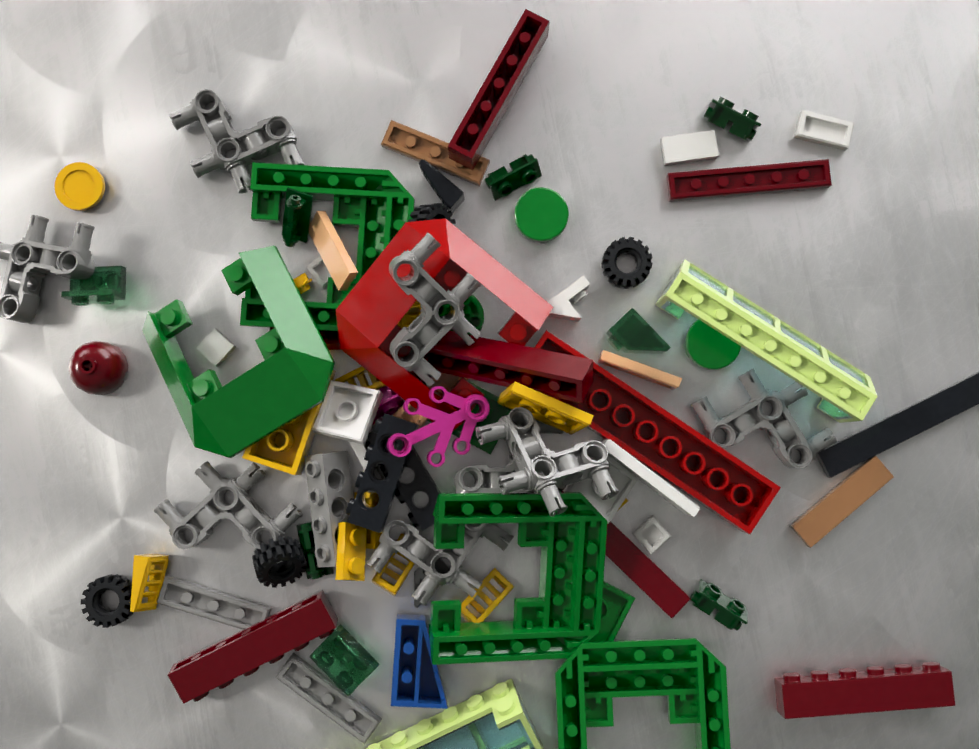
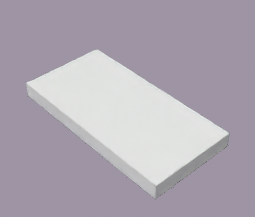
[601,439,700,517]

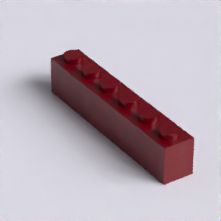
[448,9,550,170]
[424,331,593,403]
[168,590,338,704]
[774,662,955,719]

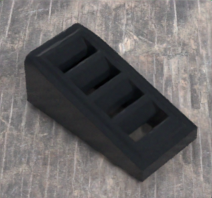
[419,159,465,213]

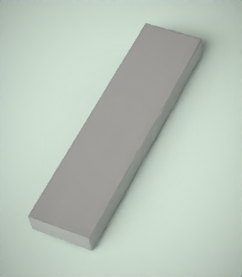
[157,575,272,630]
[275,653,382,744]

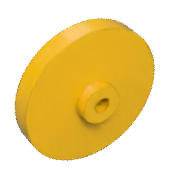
[55,162,105,211]

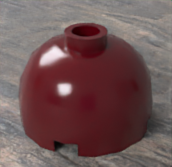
[68,341,128,395]

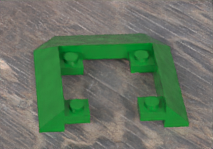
[240,162,415,331]
[142,246,335,458]
[428,492,607,665]
[555,638,731,749]

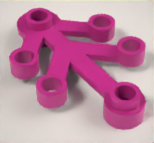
[387,386,490,467]

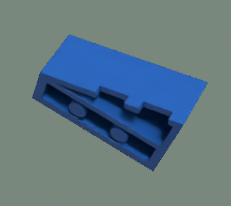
[391,614,448,709]

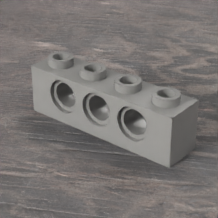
[304,451,353,567]

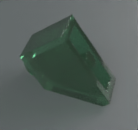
[606,308,671,354]

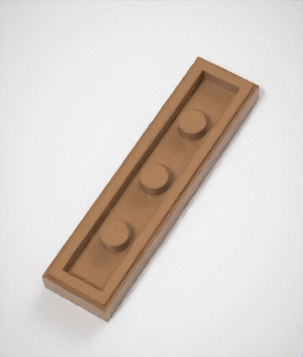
[381,120,490,187]
[790,456,894,548]

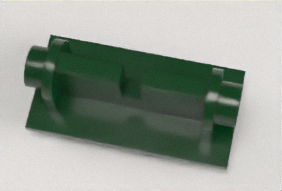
[704,96,761,141]
[484,154,542,201]
[282,187,314,247]
[296,522,334,580]
[690,579,748,631]

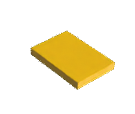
[497,382,594,435]

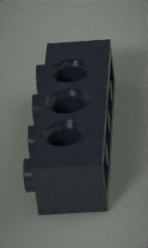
[346,414,419,533]
[366,430,441,531]

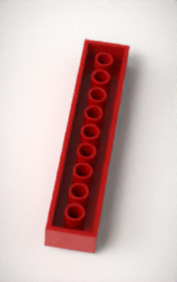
[534,330,781,534]

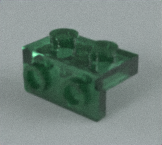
[61,266,126,306]
[310,624,379,696]

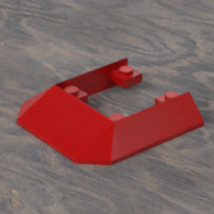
[336,218,553,431]

